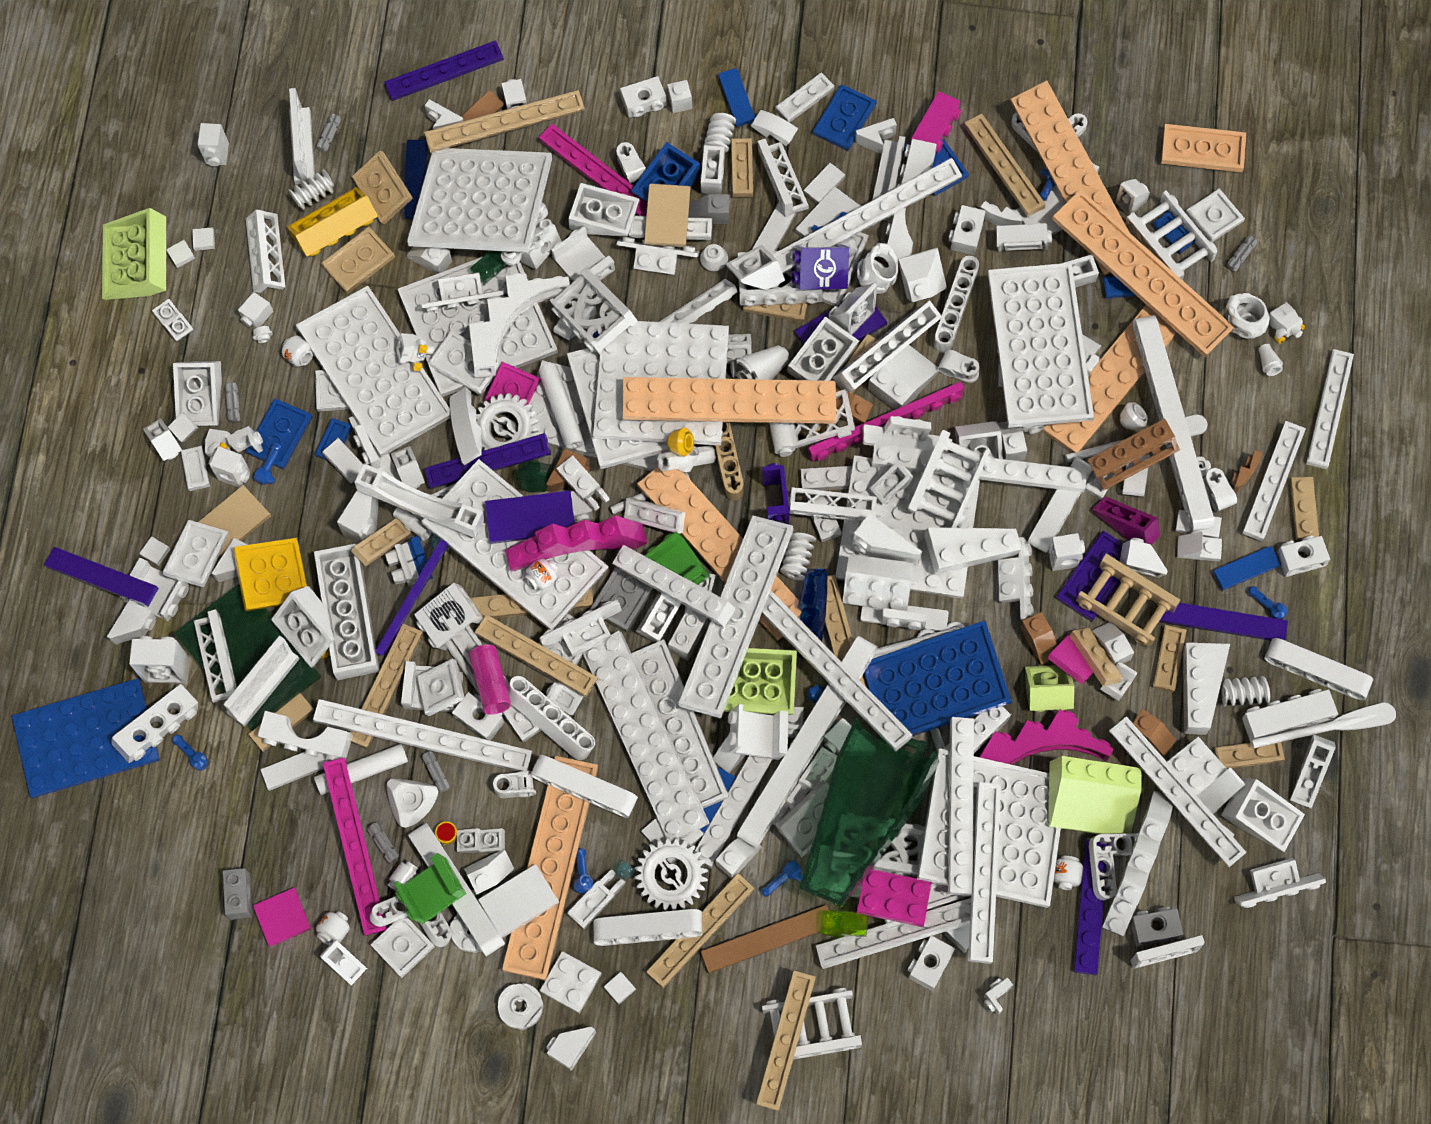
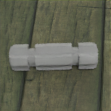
[317,114,341,152]
[1227,235,1257,271]
[225,382,240,423]
[422,751,450,792]
[368,822,399,863]

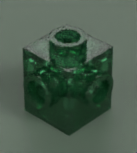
[517,460,550,492]

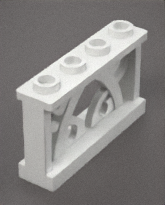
[738,251,823,306]
[549,267,638,354]
[831,814,925,879]

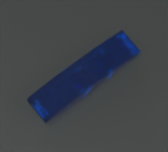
[404,139,428,219]
[797,569,828,658]

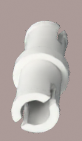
[393,507,432,541]

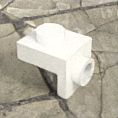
[227,426,263,453]
[1101,662,1137,701]
[546,682,584,715]
[984,978,1013,1015]

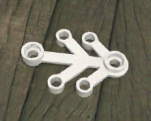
[501,203,553,265]

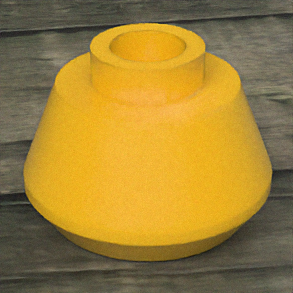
[667,427,694,457]

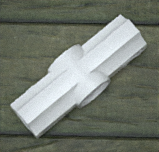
[657,445,716,472]

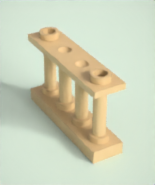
[1076,554,1180,647]

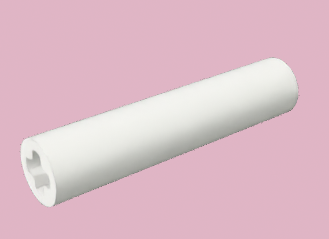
[539,363,584,450]
[314,744,408,795]

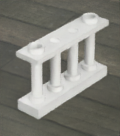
[1125,190,1217,280]
[907,430,992,528]
[762,988,862,1060]

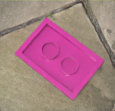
[856,868,932,927]

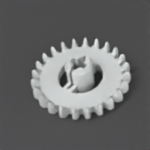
[476,393,539,450]
[635,837,708,911]

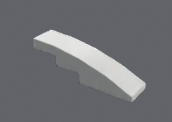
[450,387,482,465]
[773,747,841,825]

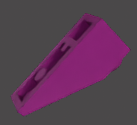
[1092,496,1160,545]

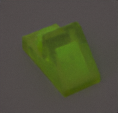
[821,911,868,938]

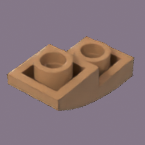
[462,90,505,121]
[1230,450,1263,494]

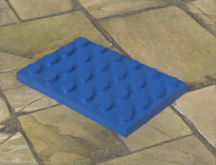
[865,620,1012,745]
[12,678,160,799]

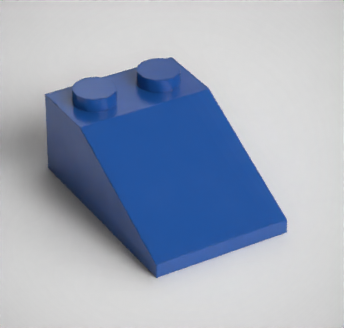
[631,142,702,203]

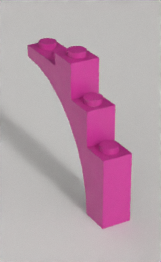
[505,515,648,571]
[980,709,1114,765]

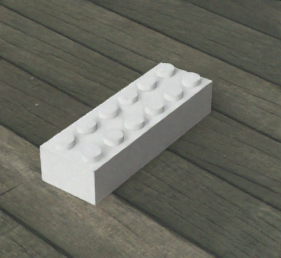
[314,544,380,680]

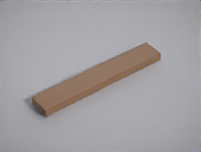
[701,905,835,974]

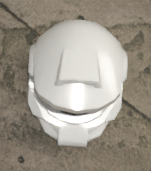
[857,243,898,294]
[1226,293,1270,339]

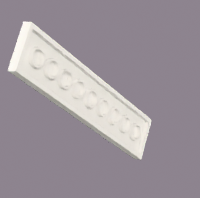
[679,516,794,718]
[582,631,710,844]

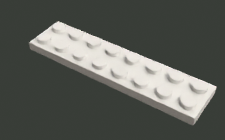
[631,639,729,809]

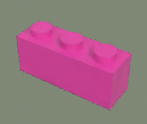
[910,91,962,153]

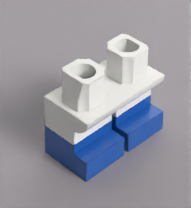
[385,536,433,586]

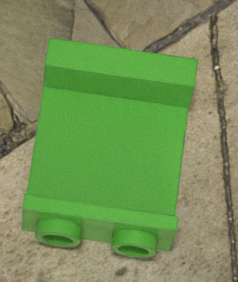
[645,532,710,601]
[394,853,467,924]

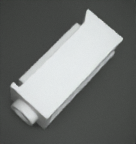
[997,223,1052,252]

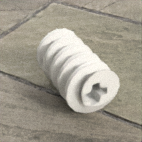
[703,113,736,153]
[288,169,334,210]
[780,533,816,581]
[1222,676,1270,707]

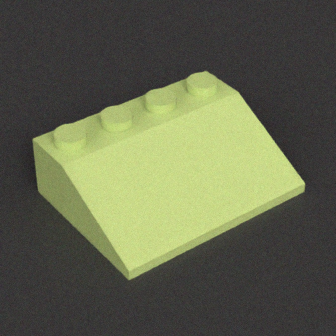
[102,208,166,300]
[724,648,797,715]
[1048,756,1141,834]

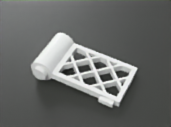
[769,389,855,457]

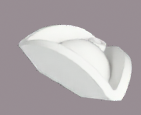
[387,779,438,828]

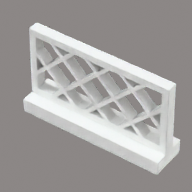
[289,88,315,185]
[224,635,300,727]

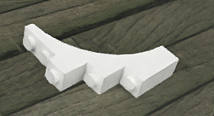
[469,273,570,378]
[1102,791,1173,936]

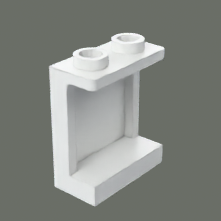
[401,661,463,712]

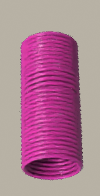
[469,645,511,715]

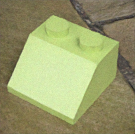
[1025,665,1074,712]

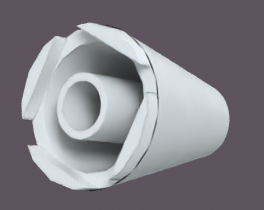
[730,346,789,380]

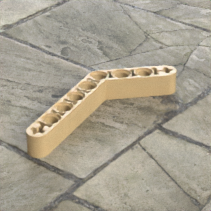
[714,422,744,501]

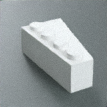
[924,527,1022,574]
[1182,643,1230,735]

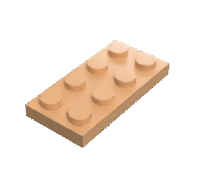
[1161,124,1246,172]

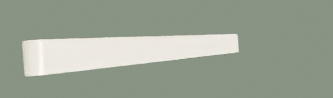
[1133,315,1214,532]
[737,636,878,848]

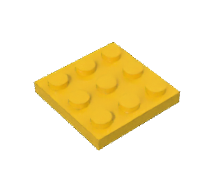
[233,538,307,611]

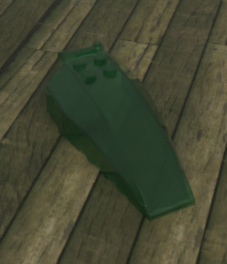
[800,718,939,907]

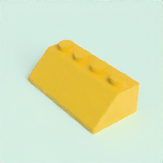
[286,187,378,256]

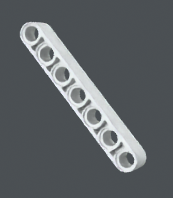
[408,823,505,957]

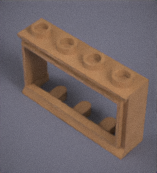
[1088,418,1180,490]

